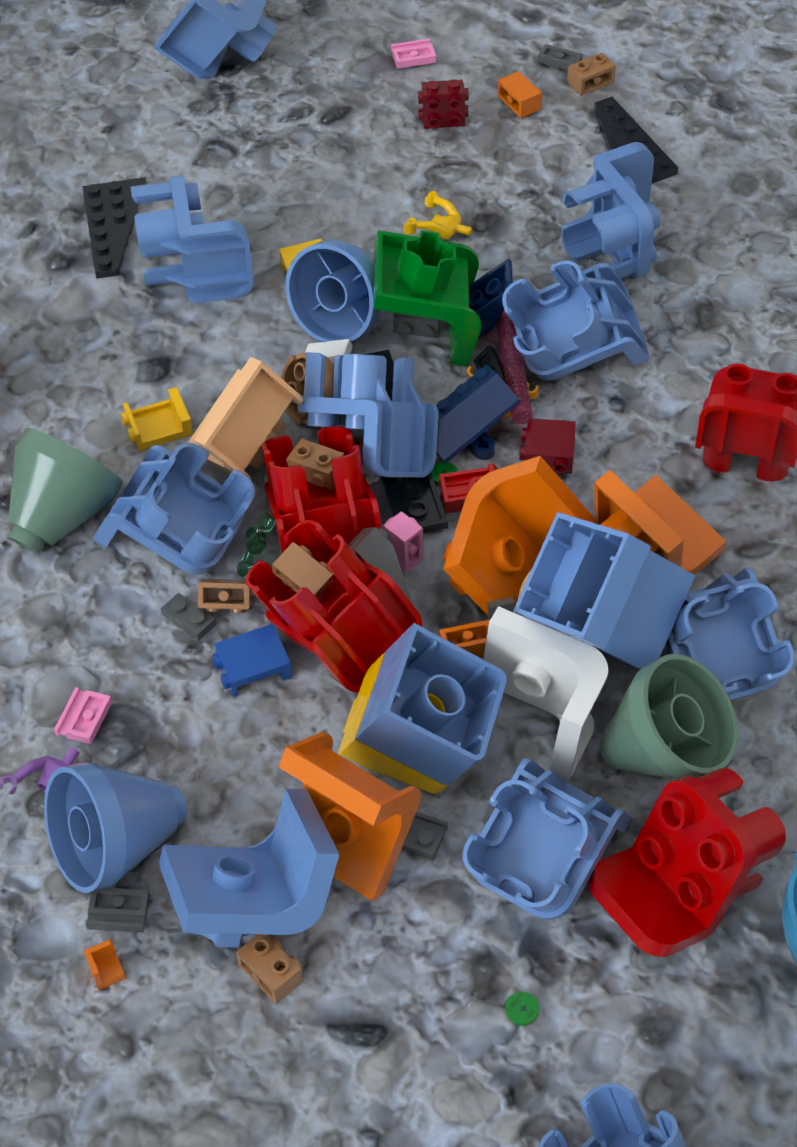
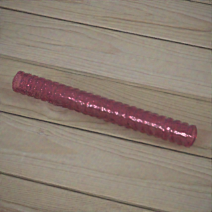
[496,310,533,424]

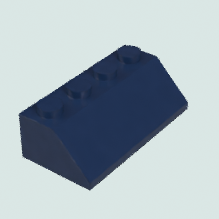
[436,365,521,463]

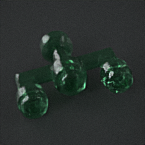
[237,512,275,578]

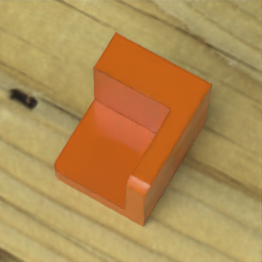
[83,939,126,990]

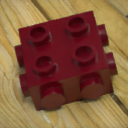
[418,79,469,129]
[519,418,576,474]

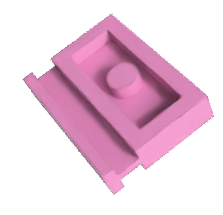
[391,38,436,69]
[54,687,112,744]

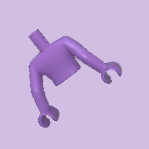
[0,747,80,795]

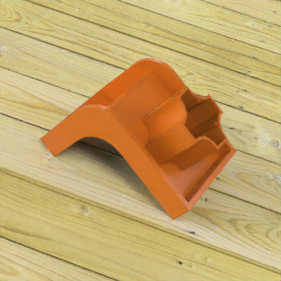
[443,456,597,615]
[594,470,727,575]
[278,732,421,901]

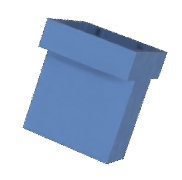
[513,512,696,670]

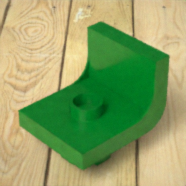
[373,230,481,367]

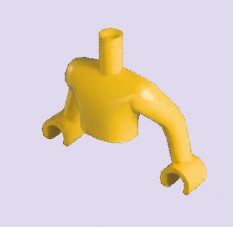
[404,191,472,240]

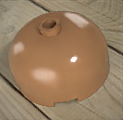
[281,352,334,424]

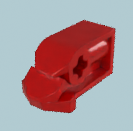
[438,463,499,514]

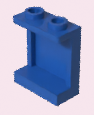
[212,624,293,697]

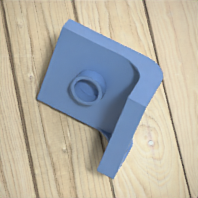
[154,0,277,79]
[159,789,339,947]

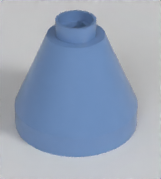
[286,240,382,342]
[44,762,187,893]

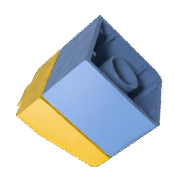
[338,623,507,794]

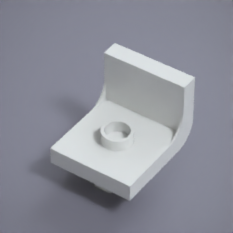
[483,606,608,783]

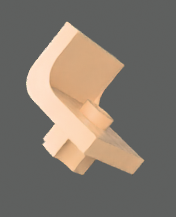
[188,357,304,479]

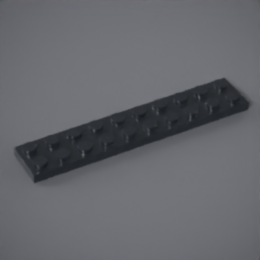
[363,350,448,533]

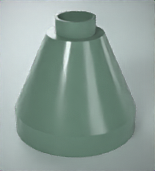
[8,428,123,554]
[600,654,738,779]

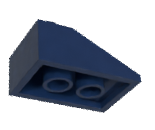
[468,258,513,339]

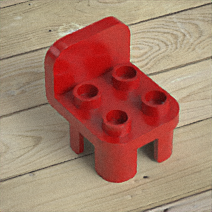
[695,363,797,482]
[262,426,382,554]
[245,520,422,693]
[588,768,786,957]

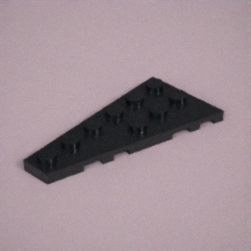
[594,97,679,184]
[82,177,147,279]

